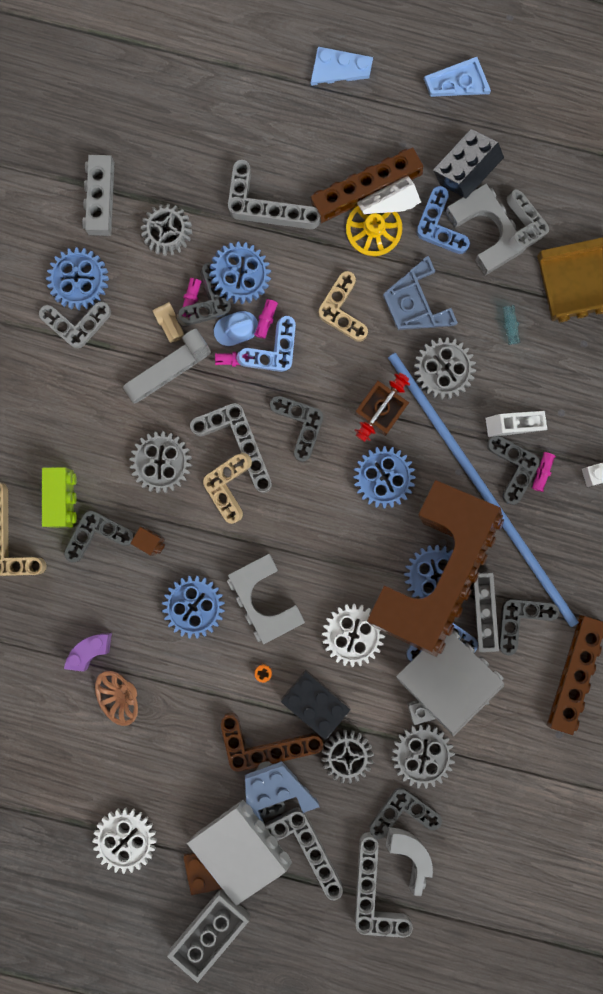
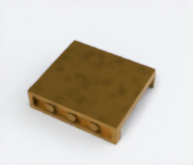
[537,238,603,323]

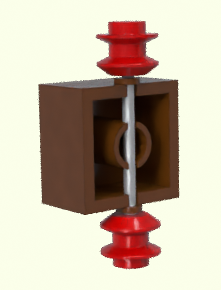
[354,373,410,442]

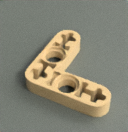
[319,271,368,342]
[203,453,252,524]

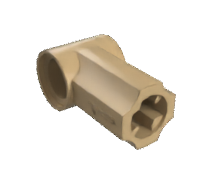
[152,302,184,343]

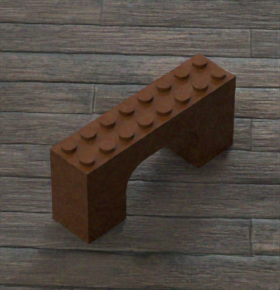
[367,480,504,657]

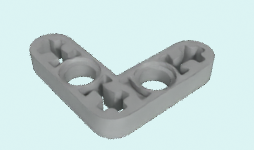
[506,190,549,252]
[39,302,111,349]

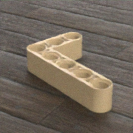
[0,482,47,576]

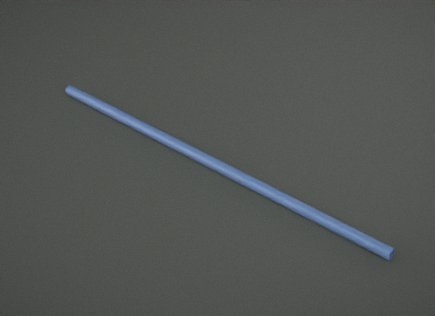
[388,353,579,627]

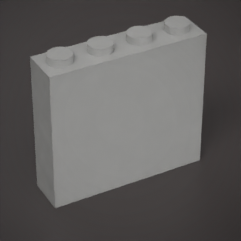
[396,630,504,736]
[187,800,292,906]

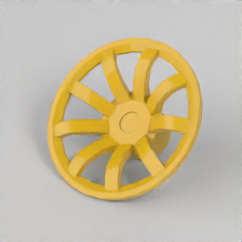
[346,206,402,256]

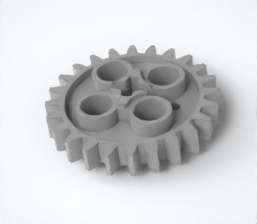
[413,337,476,400]
[129,431,192,493]
[391,724,455,789]

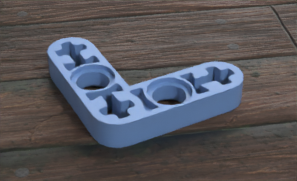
[417,186,470,254]

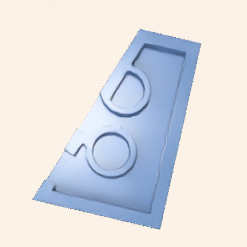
[311,47,373,86]
[424,57,491,97]

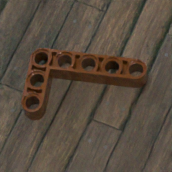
[221,713,323,771]

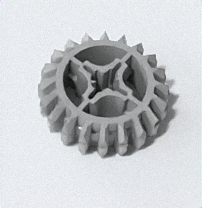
[141,204,192,256]
[321,730,374,783]

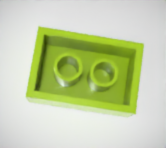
[42,467,77,528]

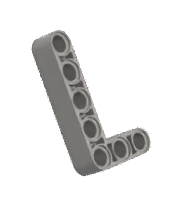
[228,160,320,229]
[123,329,211,404]
[190,403,272,493]
[264,807,343,900]
[355,832,413,938]

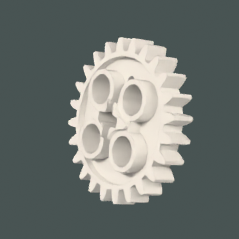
[322,604,385,667]
[92,808,157,874]

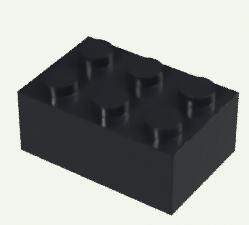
[433,129,504,199]
[281,670,351,740]

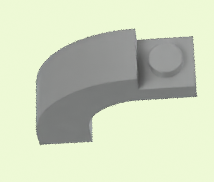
[386,827,433,896]

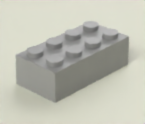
[167,889,250,983]

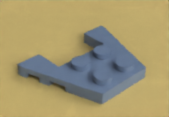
[383,256,458,330]
[245,762,320,823]

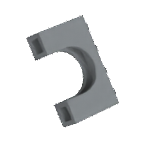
[445,184,525,276]
[227,554,305,644]

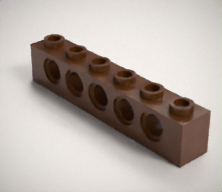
[311,147,423,223]
[547,615,603,735]

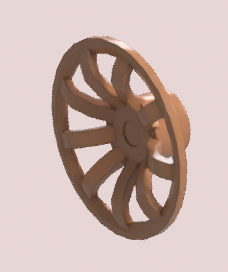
[95,671,138,726]

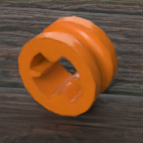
[254,664,272,683]

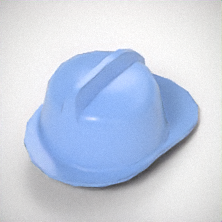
[214,311,258,346]

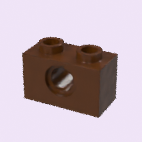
[130,527,165,556]

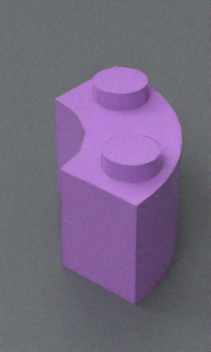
[64,633,112,671]

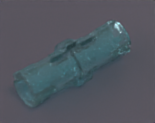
[502,305,521,345]

